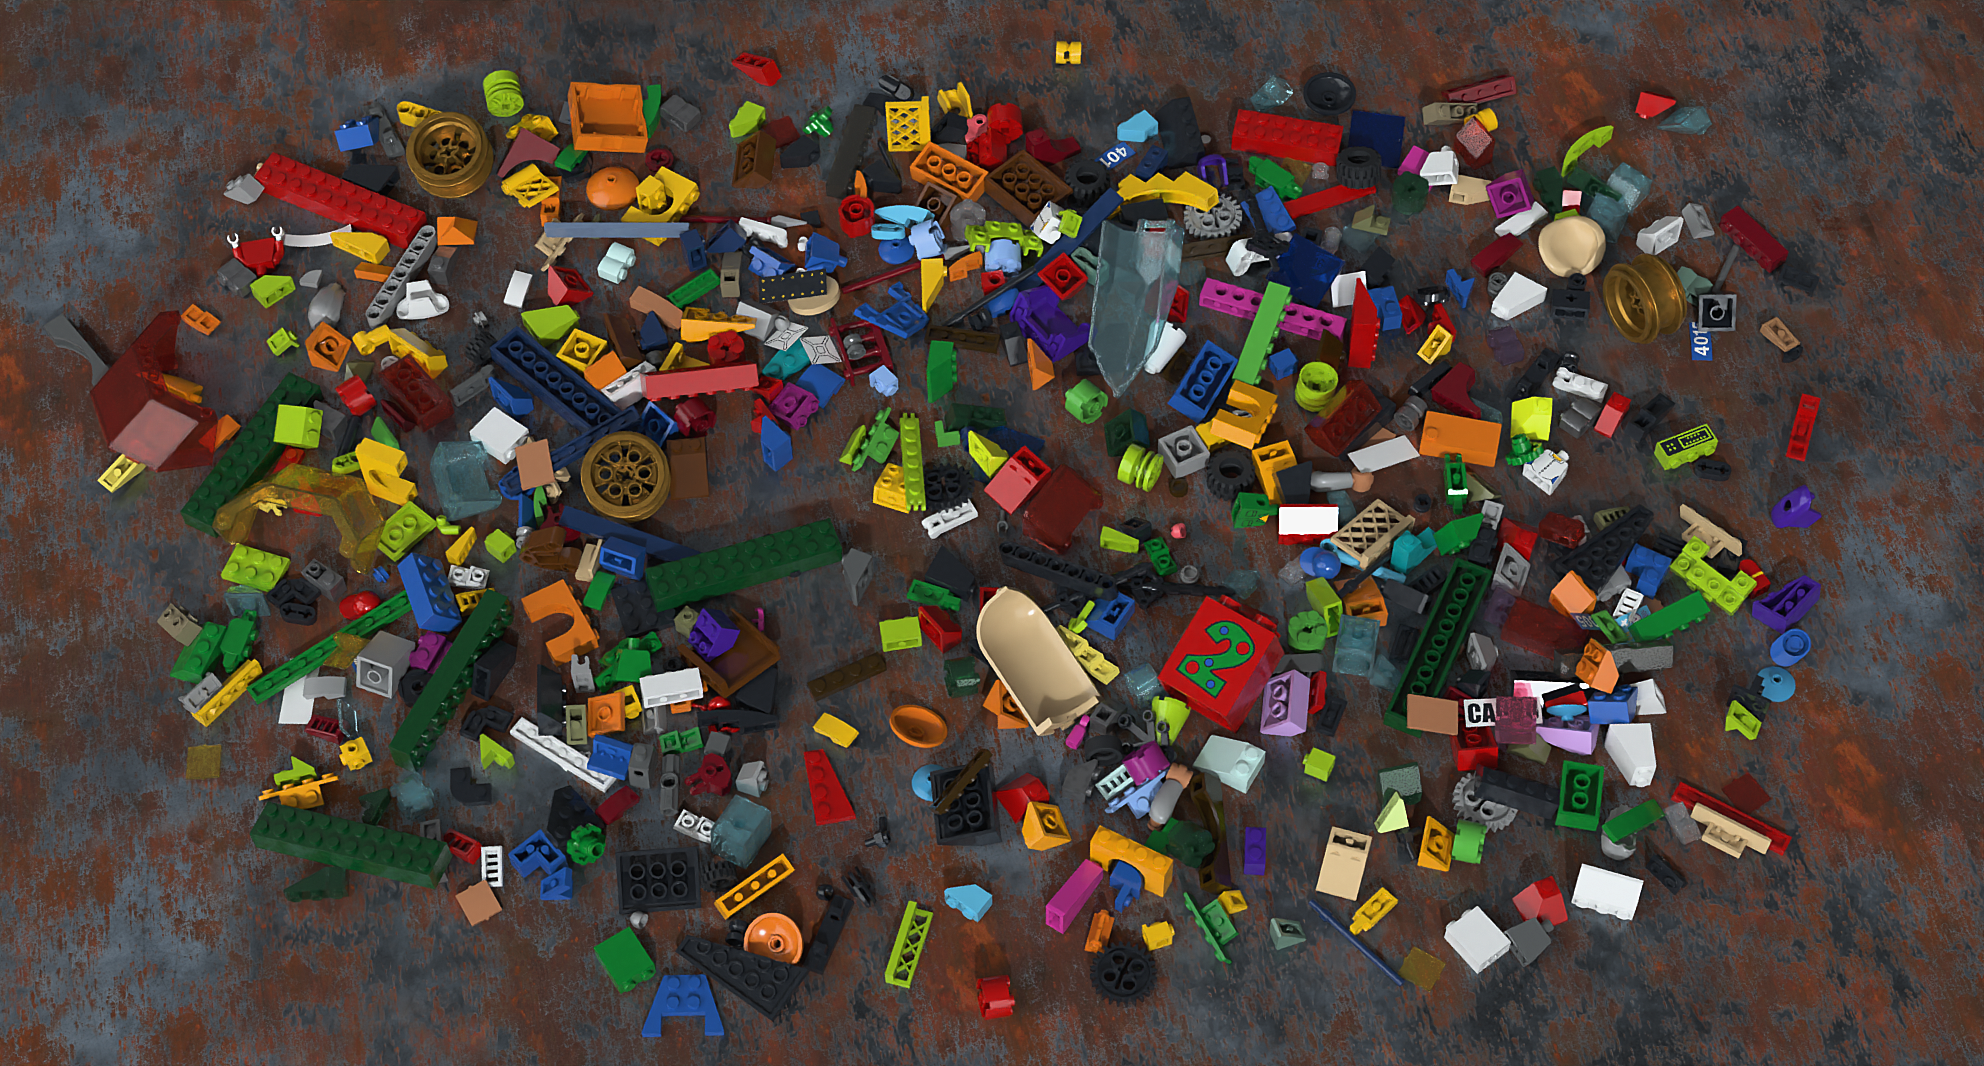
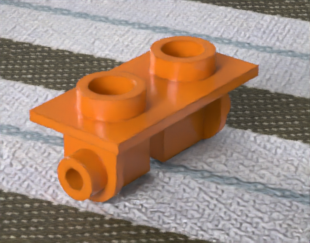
[1084,910,1115,954]

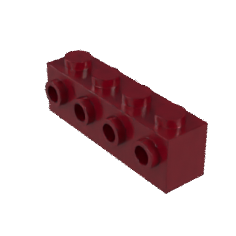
[1719,206,1789,273]

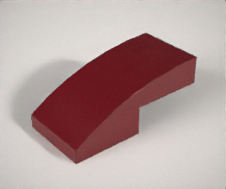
[595,785,640,825]

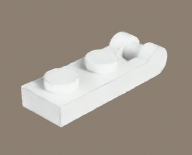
[739,217,788,248]
[1552,367,1608,403]
[922,498,978,539]

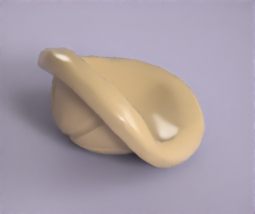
[1539,216,1606,278]

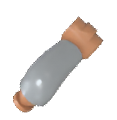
[1310,466,1374,492]
[1147,762,1194,832]

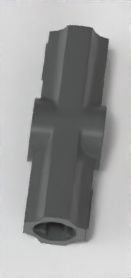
[660,754,680,816]

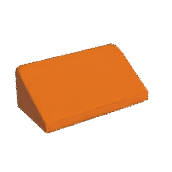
[354,262,395,282]

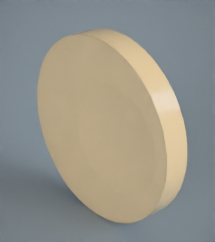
[788,276,840,315]

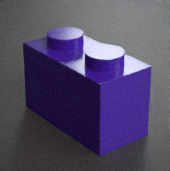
[1244,827,1266,875]

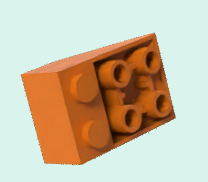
[1333,575,1388,632]

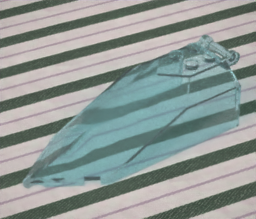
[1088,219,1184,398]

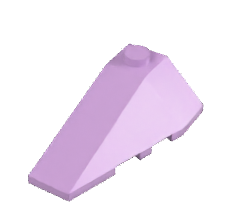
[1512,714,1600,756]

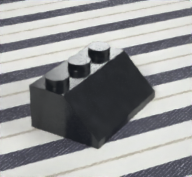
[537,664,566,736]

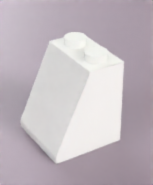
[1604,723,1656,787]

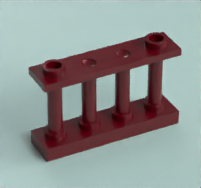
[828,318,894,387]

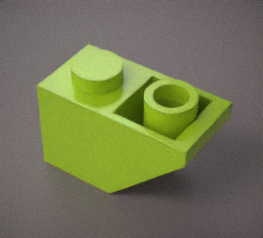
[729,101,766,138]

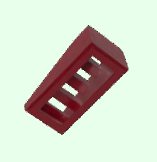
[304,714,349,745]

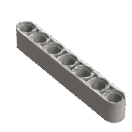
[366,225,438,330]

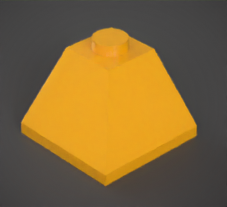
[1022,801,1071,851]

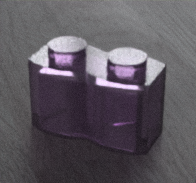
[1487,325,1525,366]

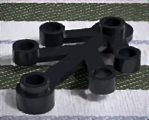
[1118,710,1177,764]

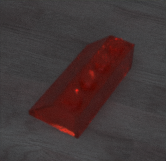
[1304,379,1383,457]

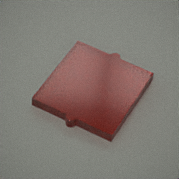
[762,116,801,149]
[1722,773,1771,815]

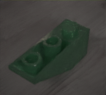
[1567,162,1623,210]
[1532,166,1563,218]
[945,403,1007,432]
[283,866,350,902]

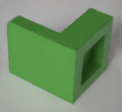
[935,421,960,447]

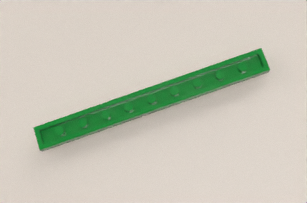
[246,590,412,705]

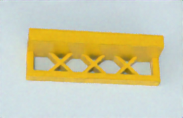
[191,659,264,727]

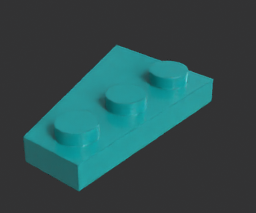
[762,336,811,381]

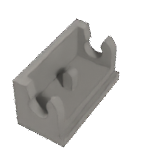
[571,654,596,693]
[178,672,224,714]

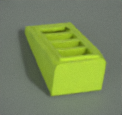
[1100,526,1139,554]

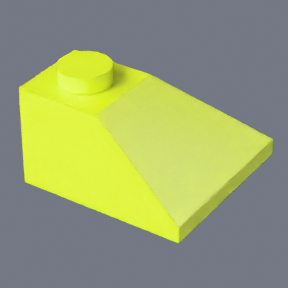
[1510,397,1552,441]
[968,430,1010,479]

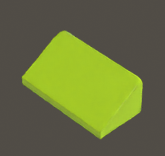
[839,425,867,465]

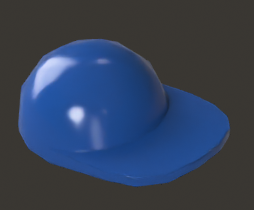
[1300,547,1341,580]
[1770,629,1811,667]

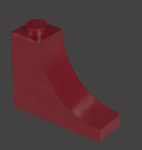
[496,127,560,178]
[1026,127,1081,168]
[1431,362,1481,420]

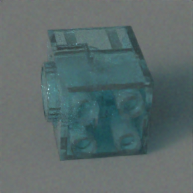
[1332,614,1380,678]
[710,795,771,869]

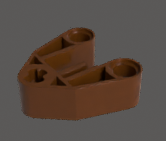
[519,526,582,573]

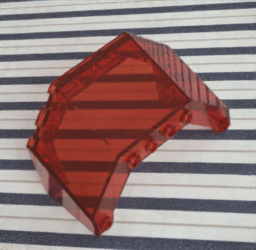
[90,310,218,472]

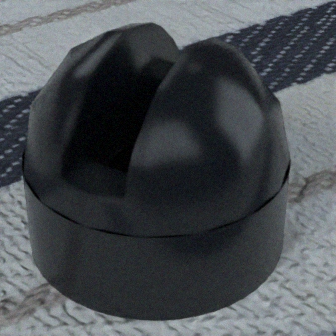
[816,884,834,901]

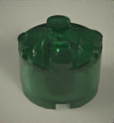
[1391,171,1429,215]
[943,656,980,699]
[1166,819,1215,868]

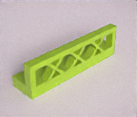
[885,901,933,988]

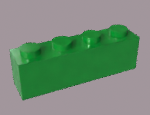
[1628,590,1711,648]

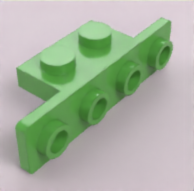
[851,407,900,472]

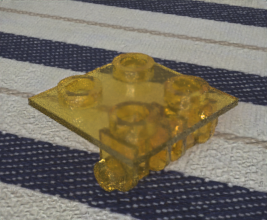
[323,632,370,670]

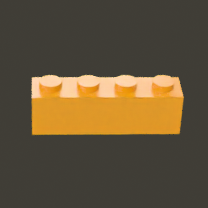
[714,854,795,920]

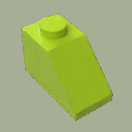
[250,275,296,309]

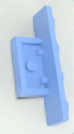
[1105,765,1171,819]

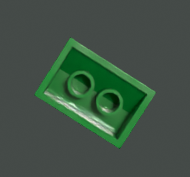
[927,340,958,403]
[169,622,227,684]

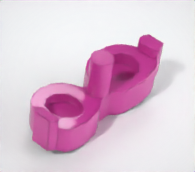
[752,607,765,632]

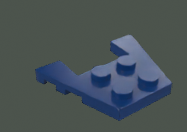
[854,281,930,339]
[642,974,724,1037]

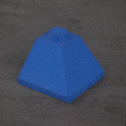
[488,376,534,421]

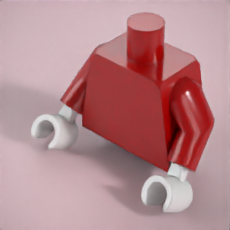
[227,227,285,279]

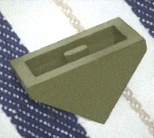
[344,359,375,385]
[1466,472,1502,502]

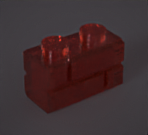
[1538,511,1585,549]

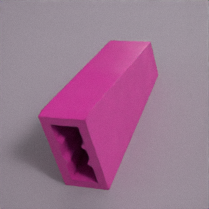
[1046,859,1103,934]

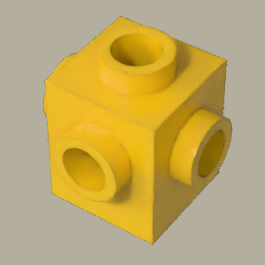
[339,737,373,771]

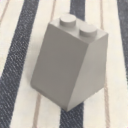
[356,631,415,699]

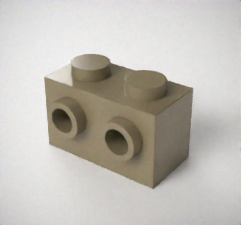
[157,603,202,647]

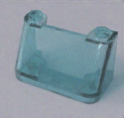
[430,441,502,521]

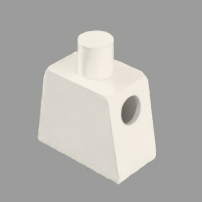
[1420,146,1459,186]

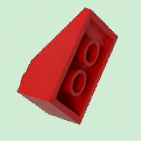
[1449,717,1498,771]

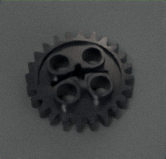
[923,463,975,513]
[1090,941,1157,1008]

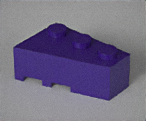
[1752,575,1821,634]

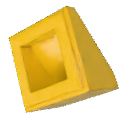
[1217,890,1248,915]

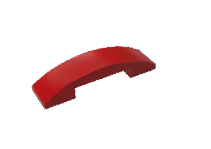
[1785,393,1821,461]

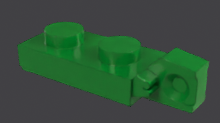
[907,579,962,611]

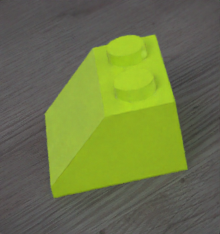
[274,405,323,449]

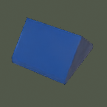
[640,401,679,450]

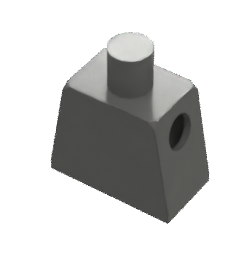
[628,743,659,789]
[1503,917,1554,967]

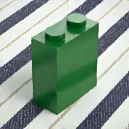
[593,926,656,994]

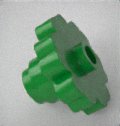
[802,105,834,138]
[1505,433,1544,466]
[567,823,606,865]

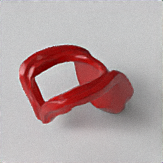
[708,696,739,733]

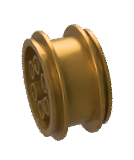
[406,112,494,199]
[1603,253,1687,344]
[581,431,671,523]

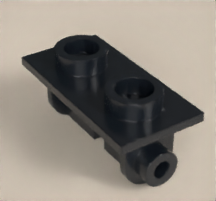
[1645,854,1688,895]

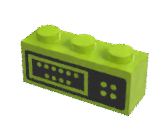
[1654,424,1718,470]

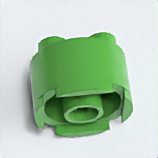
[1065,379,1108,424]
[1287,610,1328,654]
[1451,819,1487,864]

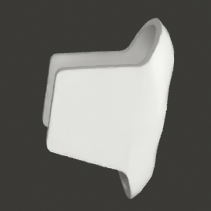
[396,280,449,320]

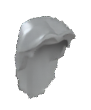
[308,282,346,330]
[1601,804,1637,861]

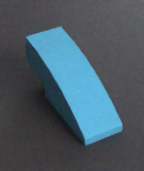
[875,205,935,229]

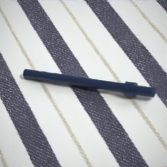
[1308,898,1405,987]

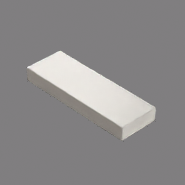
[1495,201,1548,237]

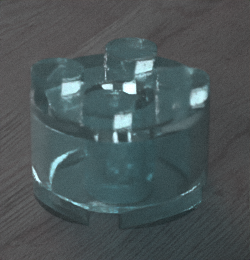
[1123,662,1166,709]
[390,772,435,821]

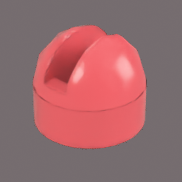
[1171,523,1187,539]

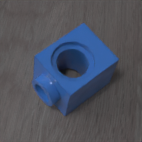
[1268,348,1299,380]

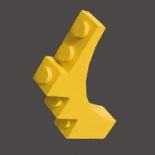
[1107,172,1219,220]

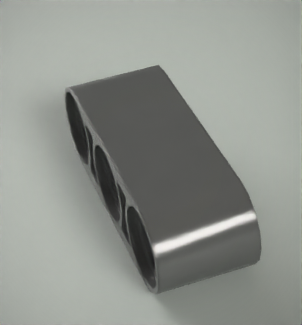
[1269,653,1325,679]

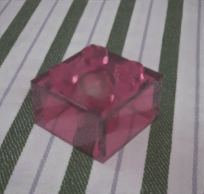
[1495,696,1538,744]

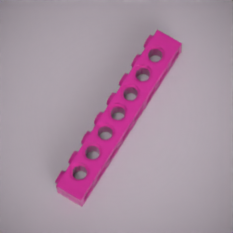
[1199,278,1347,341]

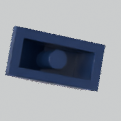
[706,219,747,253]
[639,311,669,354]

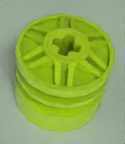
[483,70,524,117]
[1295,362,1338,412]
[1117,443,1164,492]

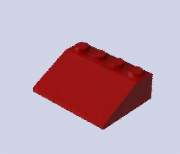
[1348,278,1380,368]

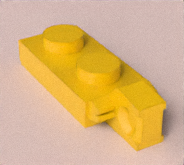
[1350,887,1398,936]

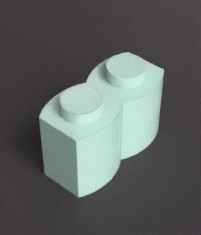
[597,242,636,284]

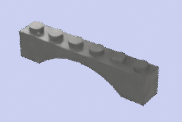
[43,314,125,404]

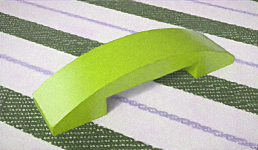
[1561,125,1614,177]

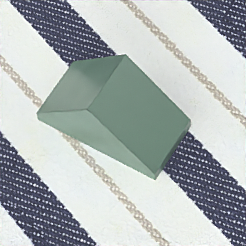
[1269,918,1307,950]

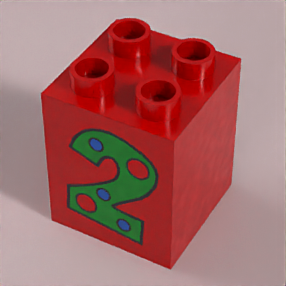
[1157,595,1284,734]

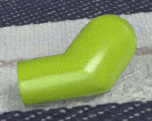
[436,515,461,535]

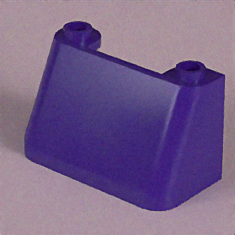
[1009,285,1097,363]

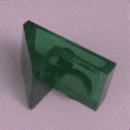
[358,788,392,826]

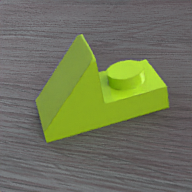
[1725,700,1762,740]
[480,733,515,769]
[274,756,318,791]

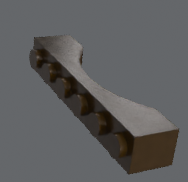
[1189,772,1232,895]

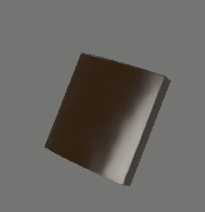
[1160,347,1195,386]

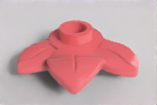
[965,114,987,144]

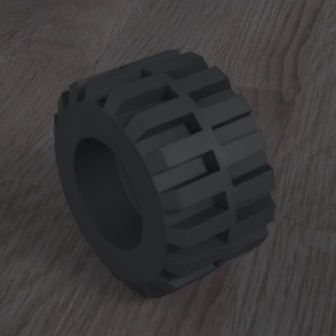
[1336,146,1382,189]
[1065,159,1110,207]
[1207,449,1255,501]

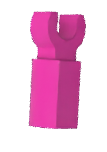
[1066,714,1090,750]

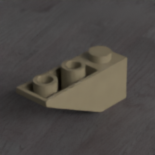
[1422,103,1478,125]
[720,252,743,297]

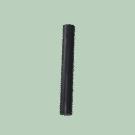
[877,141,902,183]

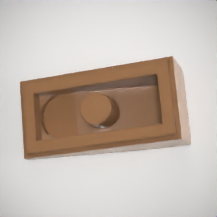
[1760,317,1800,352]

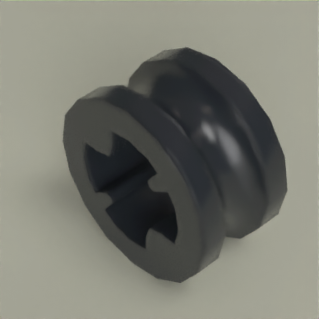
[1413,494,1432,513]

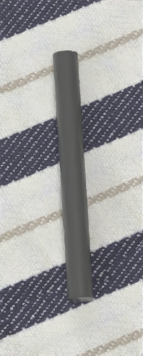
[1711,246,1739,292]

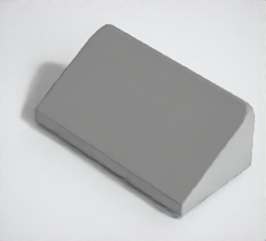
[1682,203,1715,238]
[640,699,668,735]

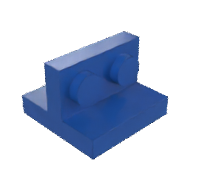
[748,246,797,277]
[587,734,634,781]

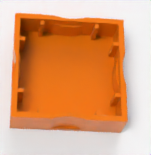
[567,82,648,153]

